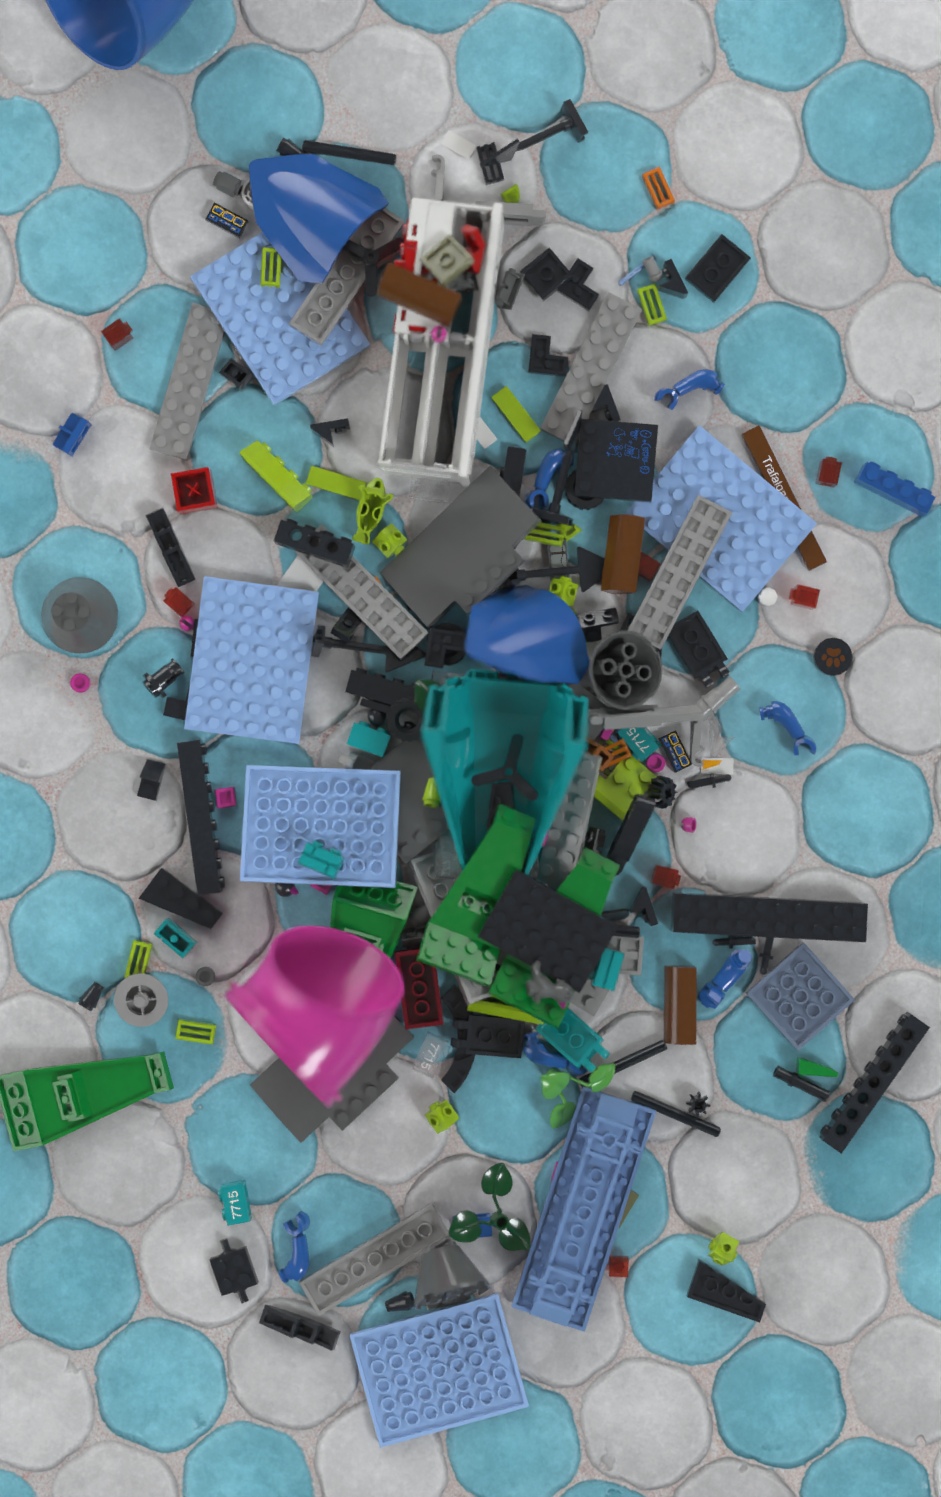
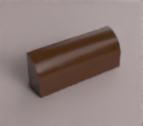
[377,262,462,328]
[601,514,645,595]
[664,965,697,1045]

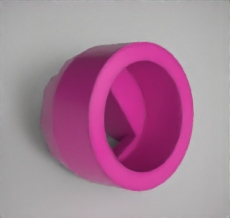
[431,326,447,343]
[179,616,194,631]
[681,817,697,833]

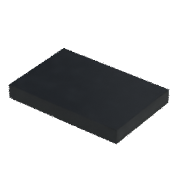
[685,234,751,303]

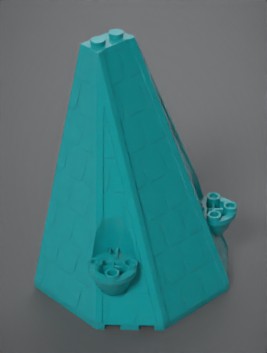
[422,669,588,910]

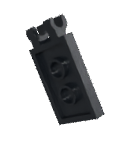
[668,610,730,688]
[450,1014,525,1058]

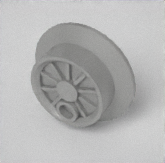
[114,973,168,1027]

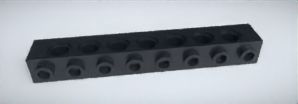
[819,1012,930,1154]

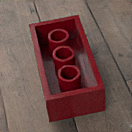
[395,948,444,1030]

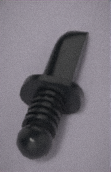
[687,773,732,788]
[713,935,756,949]
[759,937,774,975]

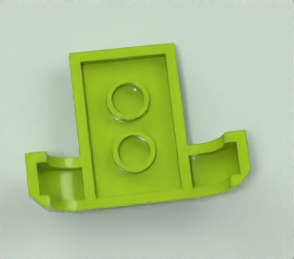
[594,756,657,821]

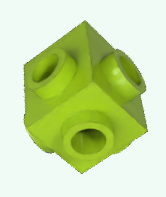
[372,523,407,558]
[549,576,578,607]
[425,1099,459,1134]
[708,1232,740,1265]

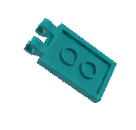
[535,1008,610,1073]

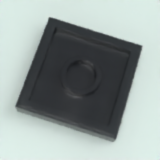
[520,247,574,302]

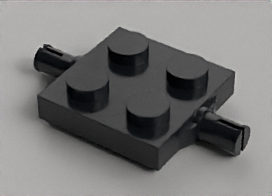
[209,1238,259,1303]

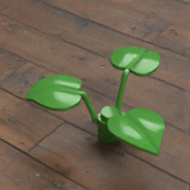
[540,1062,615,1129]

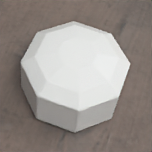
[758,587,777,607]

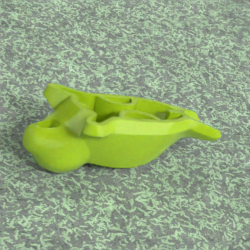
[352,478,394,545]

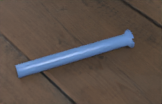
[618,254,656,286]

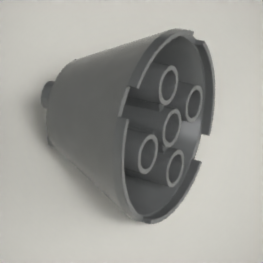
[41,577,118,654]
[589,631,662,709]
[414,1241,490,1310]

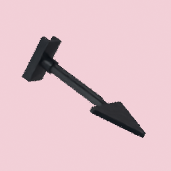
[479,99,588,168]
[532,410,583,526]
[505,547,605,592]
[311,625,426,673]

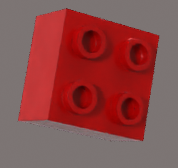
[171,467,218,515]

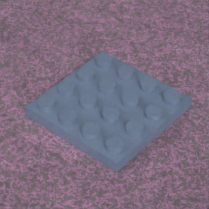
[746,942,855,1051]

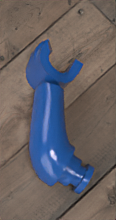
[654,369,725,410]
[524,449,574,508]
[759,701,816,756]
[697,949,752,1009]
[523,1032,588,1075]
[279,1211,310,1283]

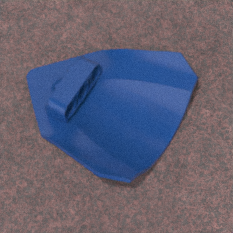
[249,154,389,283]
[465,585,590,684]

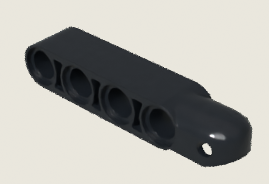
[606,794,656,876]

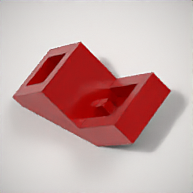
[460,225,485,275]

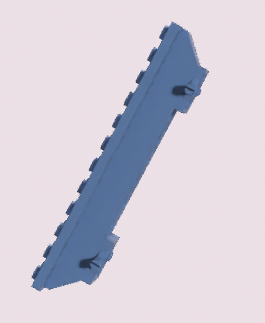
[511,1086,656,1332]

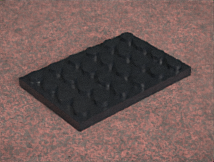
[478,869,618,993]

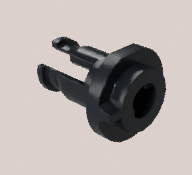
[142,658,185,698]

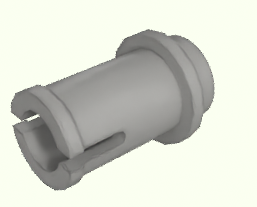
[642,256,663,282]

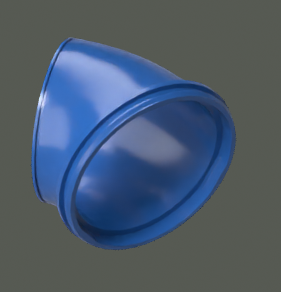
[46,0,194,70]

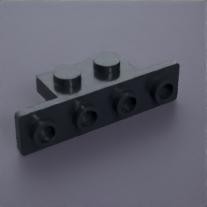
[500,446,527,497]
[576,608,619,643]

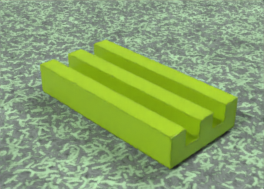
[261,247,281,288]
[637,284,667,327]
[524,523,566,547]
[124,940,153,978]
[175,1019,217,1045]

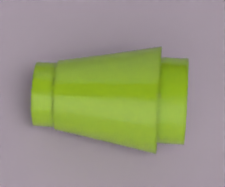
[422,778,441,808]

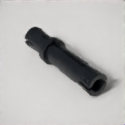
[773,1065,830,1102]

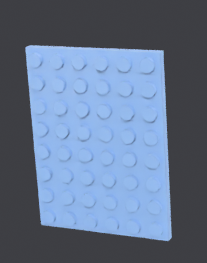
[190,232,370,406]
[625,425,817,612]
[184,576,319,744]
[240,765,401,888]
[349,1293,529,1448]

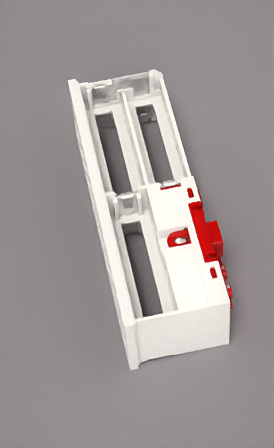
[378,198,504,489]

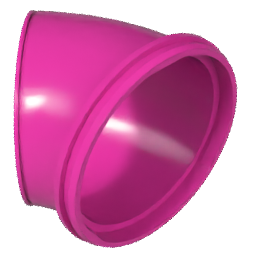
[224,926,404,1107]

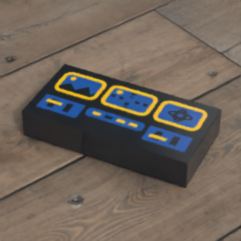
[205,202,248,239]
[658,730,692,773]

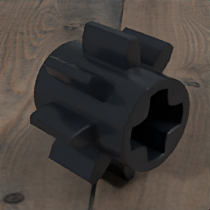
[686,1091,711,1117]

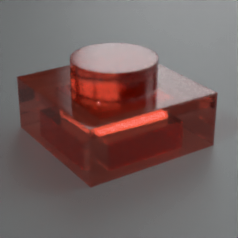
[609,1256,629,1277]

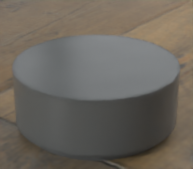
[195,967,215,986]

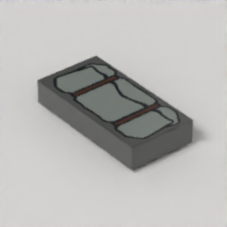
[547,541,569,581]

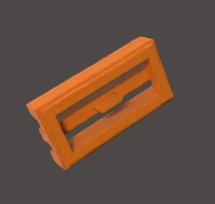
[642,166,675,211]
[604,739,632,769]

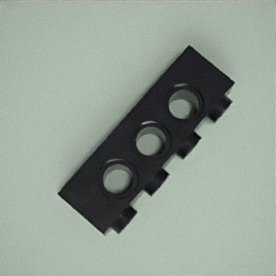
[274,518,355,568]

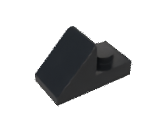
[658,259,688,299]
[219,358,254,392]
[592,384,621,422]
[310,418,350,447]
[330,607,362,643]
[137,759,166,801]
[629,886,658,926]

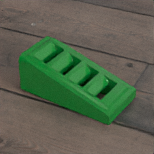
[796,1057,838,1077]

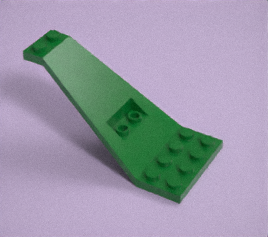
[417,804,536,987]
[488,848,620,1029]
[330,881,418,959]
[0,1051,174,1152]

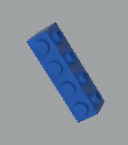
[854,462,935,517]

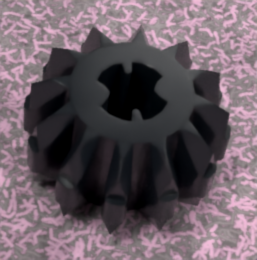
[645,776,678,809]

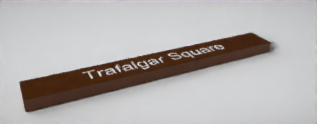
[742,425,827,571]

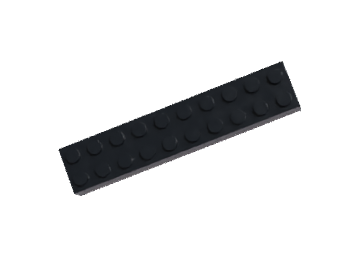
[671,892,868,942]

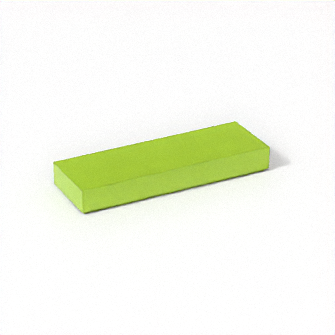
[491,385,541,443]
[306,466,366,501]

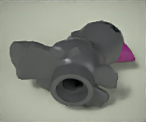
[526,961,574,1010]

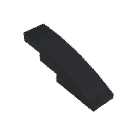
[146,507,196,587]
[259,1304,341,1351]

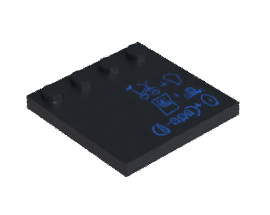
[574,419,658,503]

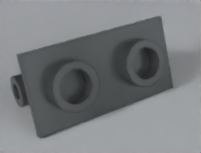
[495,268,525,310]
[438,271,479,293]
[582,827,606,855]
[402,927,426,949]

